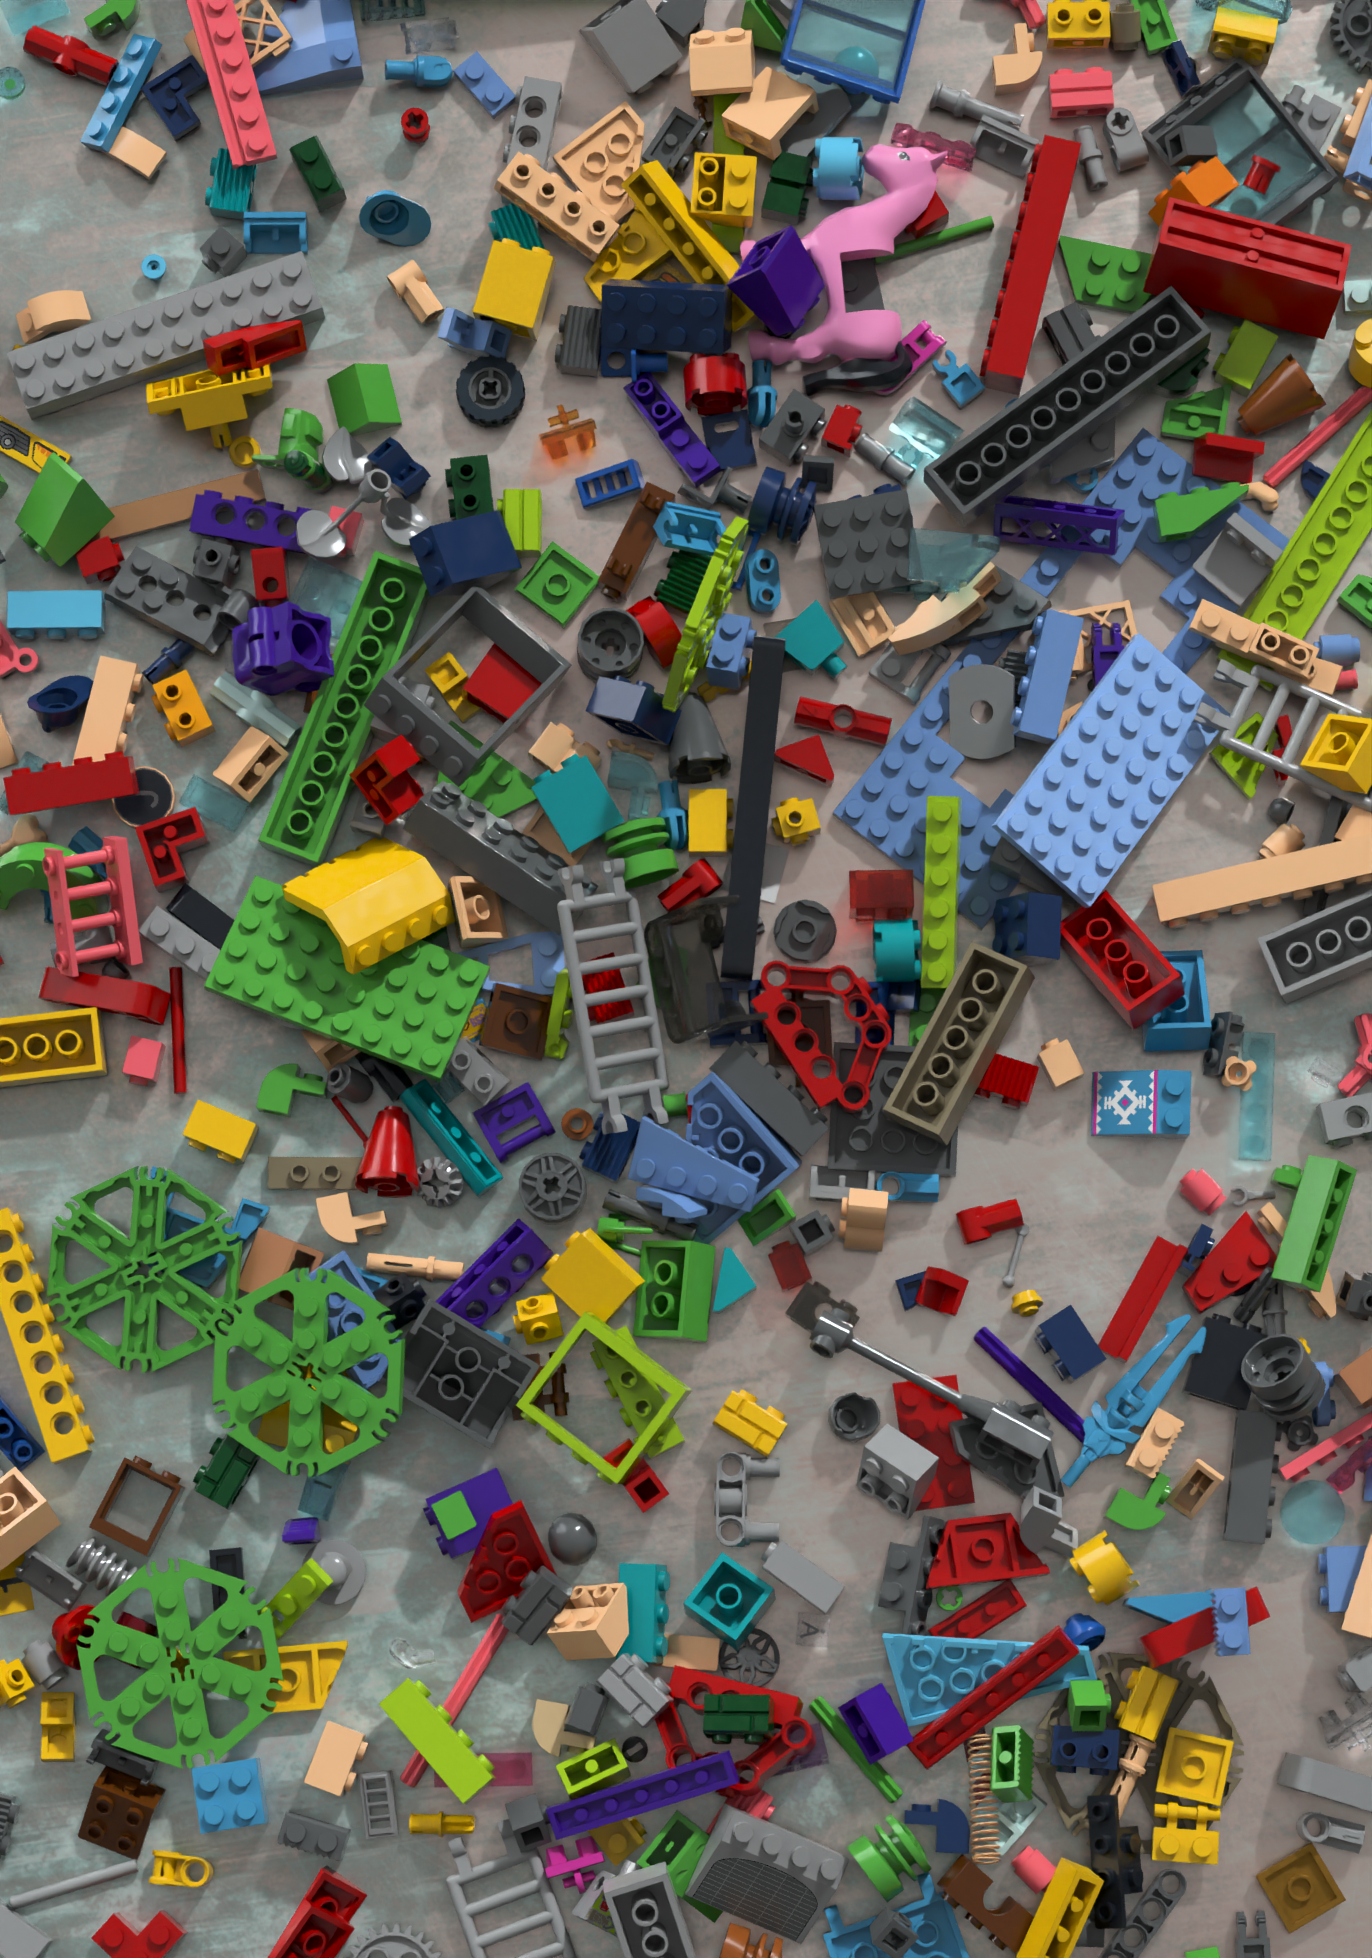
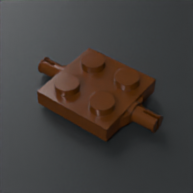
[767,993,833,1088]

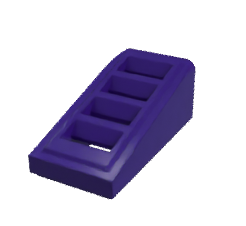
[282,1517,321,1545]

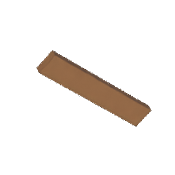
[86,469,266,544]

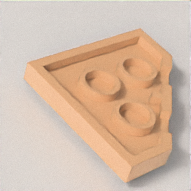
[553,101,645,224]

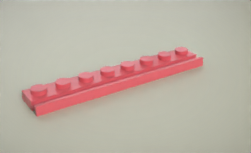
[186,0,277,170]

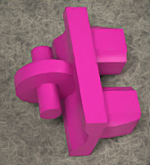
[545,1836,605,1894]

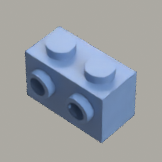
[706,613,757,690]

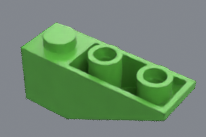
[1153,482,1249,543]

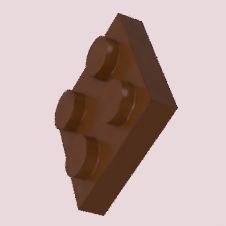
[479,983,553,1061]

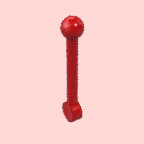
[331,1095,368,1149]

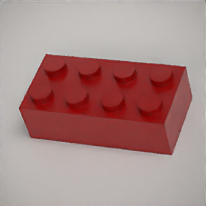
[1060,890,1185,1030]

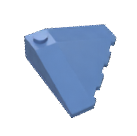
[249,0,364,96]
[686,1071,802,1244]

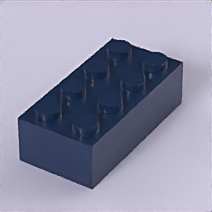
[601,279,732,354]

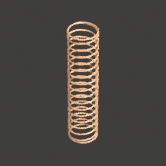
[967,1734,1001,1864]

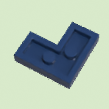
[141,55,209,141]

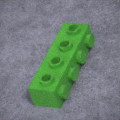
[1271,1155,1357,1292]

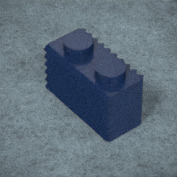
[579,1112,641,1184]

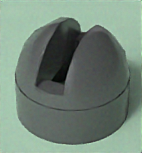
[1269,798,1295,824]
[102,957,130,980]
[622,1736,648,1763]

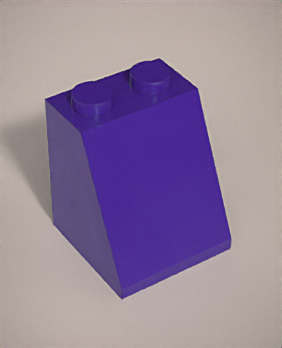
[726,225,825,337]

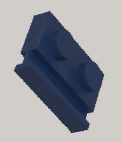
[1176,1224,1215,1277]

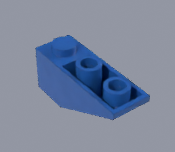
[0,1396,45,1472]

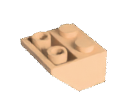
[547,1583,629,1661]

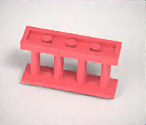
[42,836,143,977]

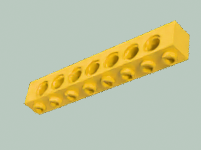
[0,1207,95,1464]

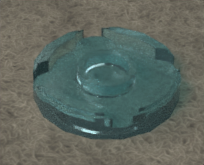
[1280,1480,1345,1545]

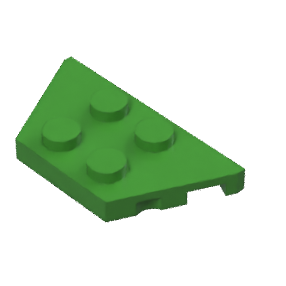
[1059,235,1153,315]
[436,720,537,818]

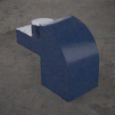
[366,437,431,500]
[904,1799,970,1854]

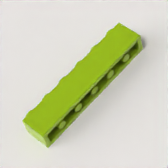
[921,796,962,988]

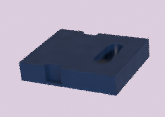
[701,409,757,472]

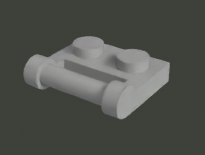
[869,643,951,705]

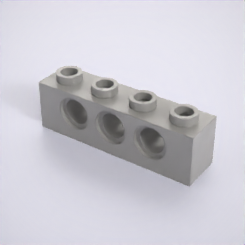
[498,76,562,204]
[1316,1092,1372,1148]

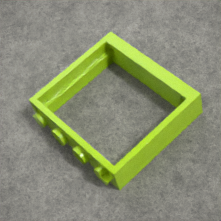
[516,1312,692,1485]

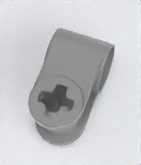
[1103,107,1149,172]

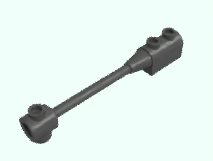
[809,1308,1054,1471]

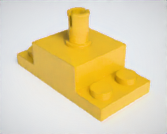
[146,364,273,448]

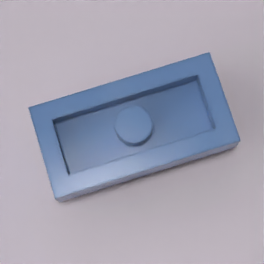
[453,51,515,119]

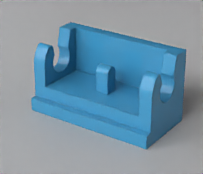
[243,212,308,254]
[653,501,726,556]

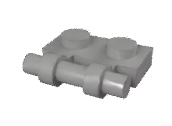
[1269,85,1342,164]

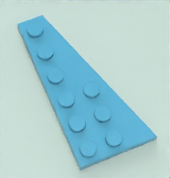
[882,1633,1097,1727]

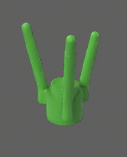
[597,1209,662,1257]

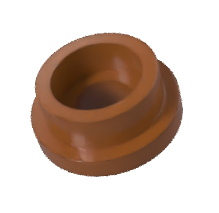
[561,1108,593,1141]

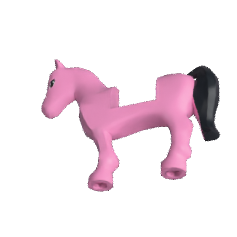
[740,144,948,396]

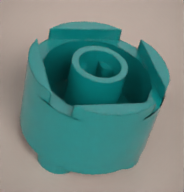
[873,918,921,983]

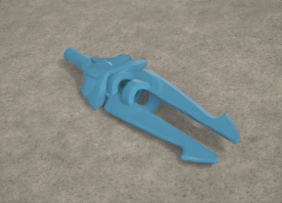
[1061,1314,1207,1488]

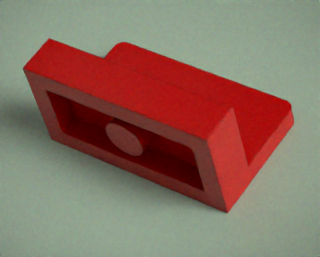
[1192,432,1265,484]

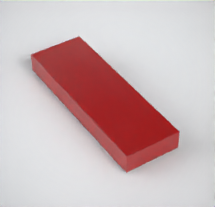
[928,1580,1027,1639]

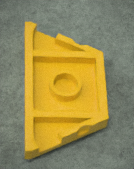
[223,1641,348,1713]

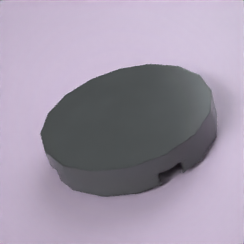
[773,900,837,964]

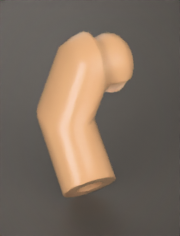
[1240,482,1279,511]

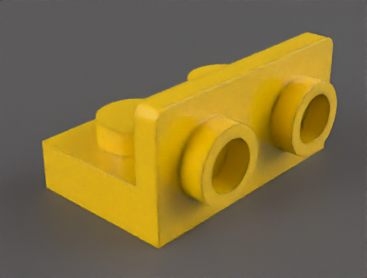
[587,1817,647,1866]

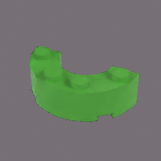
[0,842,108,928]

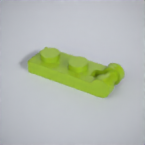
[258,1558,334,1640]

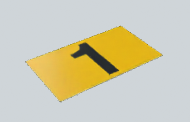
[0,1552,34,1616]

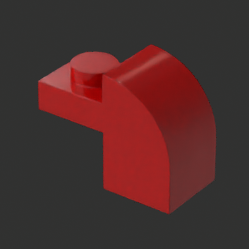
[626,595,682,669]
[603,1438,669,1513]

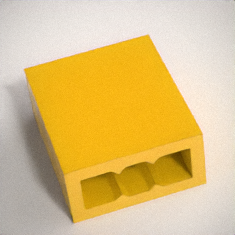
[541,1228,645,1324]

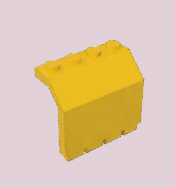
[282,837,455,975]

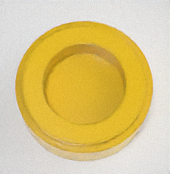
[229,436,261,469]

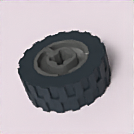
[456,355,525,428]

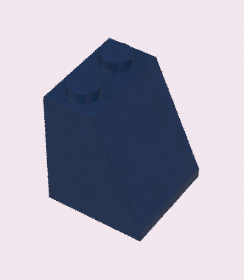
[409,511,522,597]

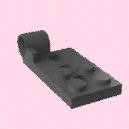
[104,546,260,657]

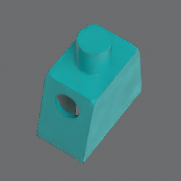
[774,600,847,679]

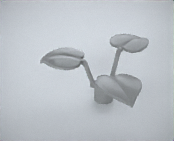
[296,427,432,559]

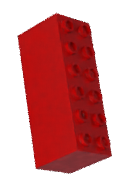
[1143,197,1352,340]

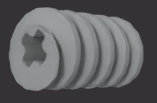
[65,1536,138,1596]

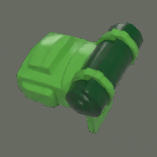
[252,408,334,493]

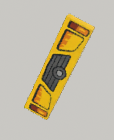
[0,415,72,474]

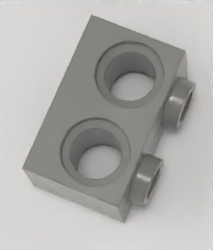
[447,1036,510,1106]

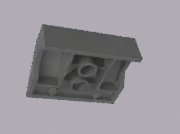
[378,1298,540,1449]

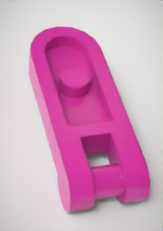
[874,320,947,395]

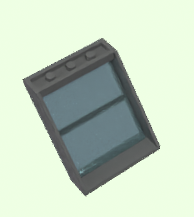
[1141,56,1340,226]

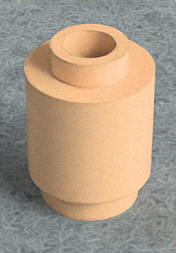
[1258,823,1305,859]

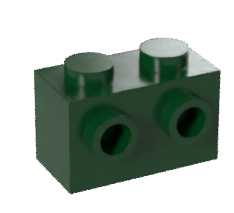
[445,455,494,520]

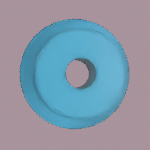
[141,254,166,280]

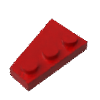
[1182,1211,1277,1314]

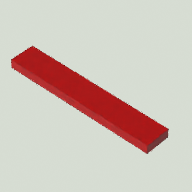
[906,1625,1079,1770]

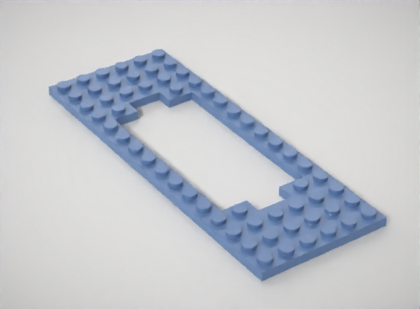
[832,428,1290,931]

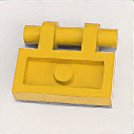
[1151,1801,1221,1865]

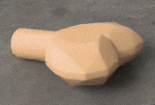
[0,814,48,856]

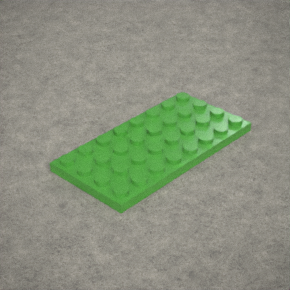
[204,875,490,1082]

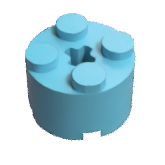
[813,137,864,200]

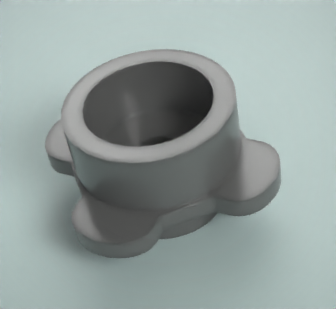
[1282,1415,1318,1451]

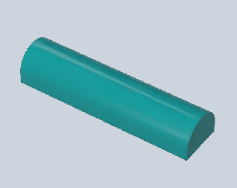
[399,1079,503,1197]

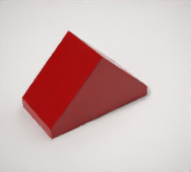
[774,734,834,787]

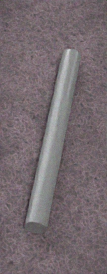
[10,1859,139,1910]

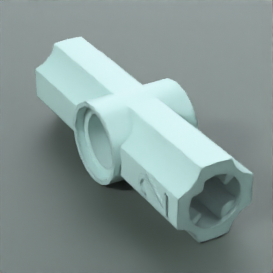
[210,672,302,749]

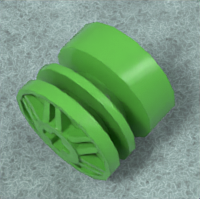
[601,817,679,889]
[847,1814,932,1902]

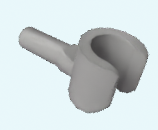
[1230,1186,1276,1206]

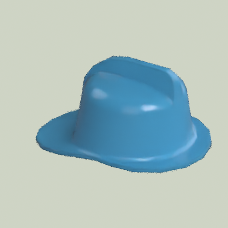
[359,190,431,247]

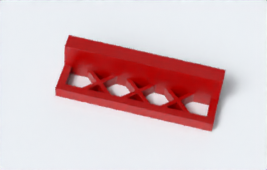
[1098,1236,1188,1364]

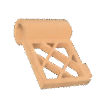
[184,0,293,75]
[1057,600,1137,682]

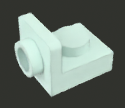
[1342,280,1372,315]

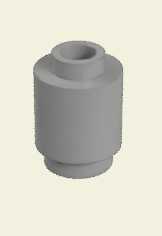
[21,1640,68,1690]

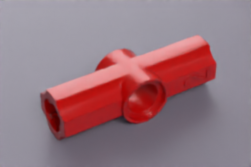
[23,25,119,86]
[794,696,892,746]

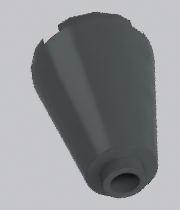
[668,692,731,784]

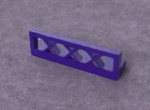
[993,495,1125,555]

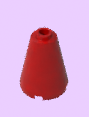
[355,1106,419,1198]

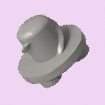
[302,1540,366,1605]

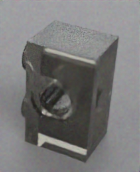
[785,1281,860,1334]

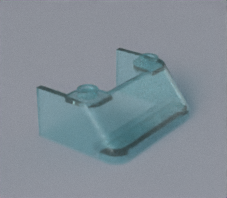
[882,528,1000,601]

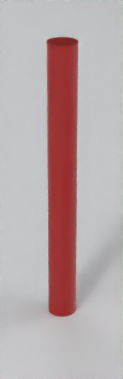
[169,967,187,1094]

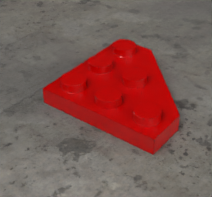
[457,1500,558,1623]

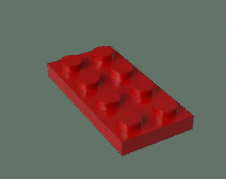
[892,1375,975,1512]

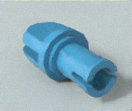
[385,55,453,87]
[747,360,777,428]
[657,780,689,850]

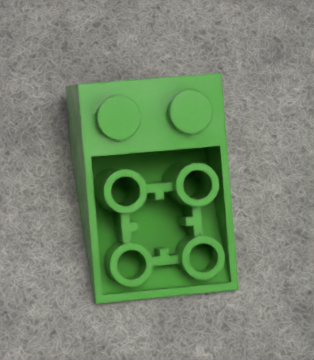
[637,1810,723,1923]

